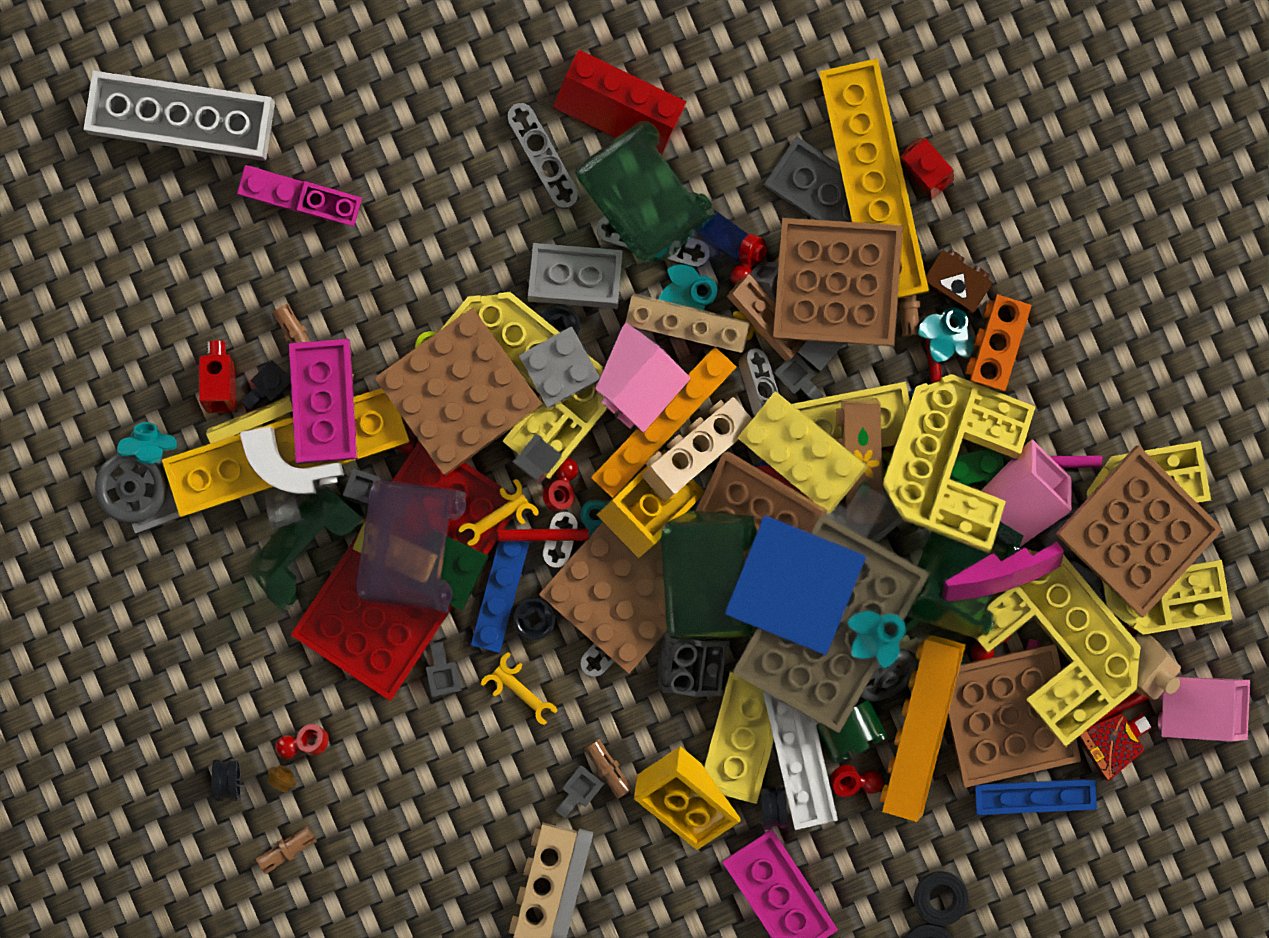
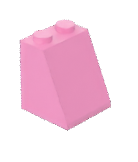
[596,322,691,433]
[981,439,1072,549]
[1158,676,1250,741]

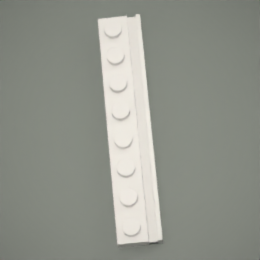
[747,623,838,830]

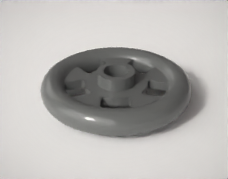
[95,454,167,523]
[859,649,919,702]

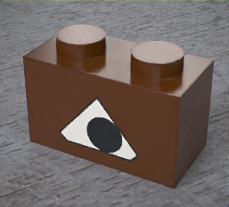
[926,249,993,315]

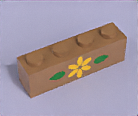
[836,398,883,524]

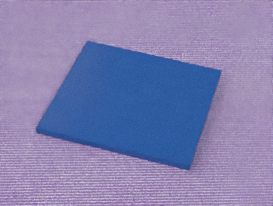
[725,515,866,655]

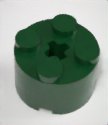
[816,700,888,764]

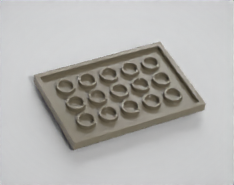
[733,514,929,733]

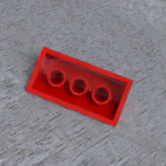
[553,49,687,159]

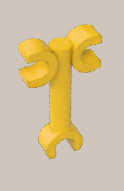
[459,479,539,546]
[481,652,558,725]

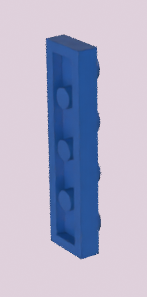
[471,541,530,653]
[974,779,1097,815]

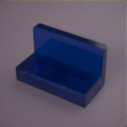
[687,203,749,262]

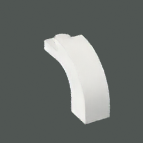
[240,427,344,494]

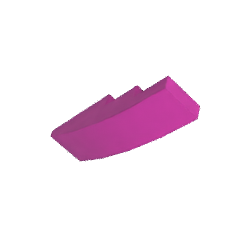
[942,542,1064,602]

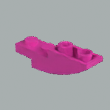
[236,165,362,227]

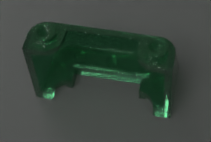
[575,121,717,263]
[250,486,367,610]
[661,510,758,640]
[906,521,1024,638]

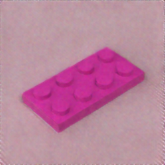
[289,339,358,464]
[722,829,838,938]

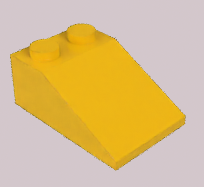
[597,449,705,558]
[634,746,740,850]

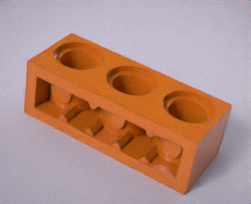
[965,294,1032,392]

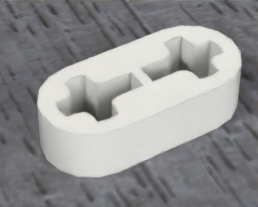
[543,512,578,567]

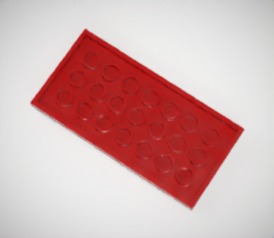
[291,441,516,701]

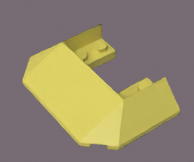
[441,292,607,479]
[883,374,1035,553]
[1086,441,1232,635]
[950,549,1141,747]

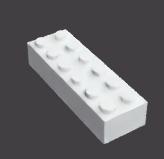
[84,71,275,161]

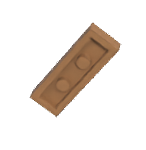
[727,274,806,361]

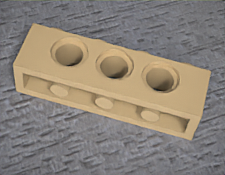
[625,294,750,353]
[641,397,752,502]
[509,822,578,938]

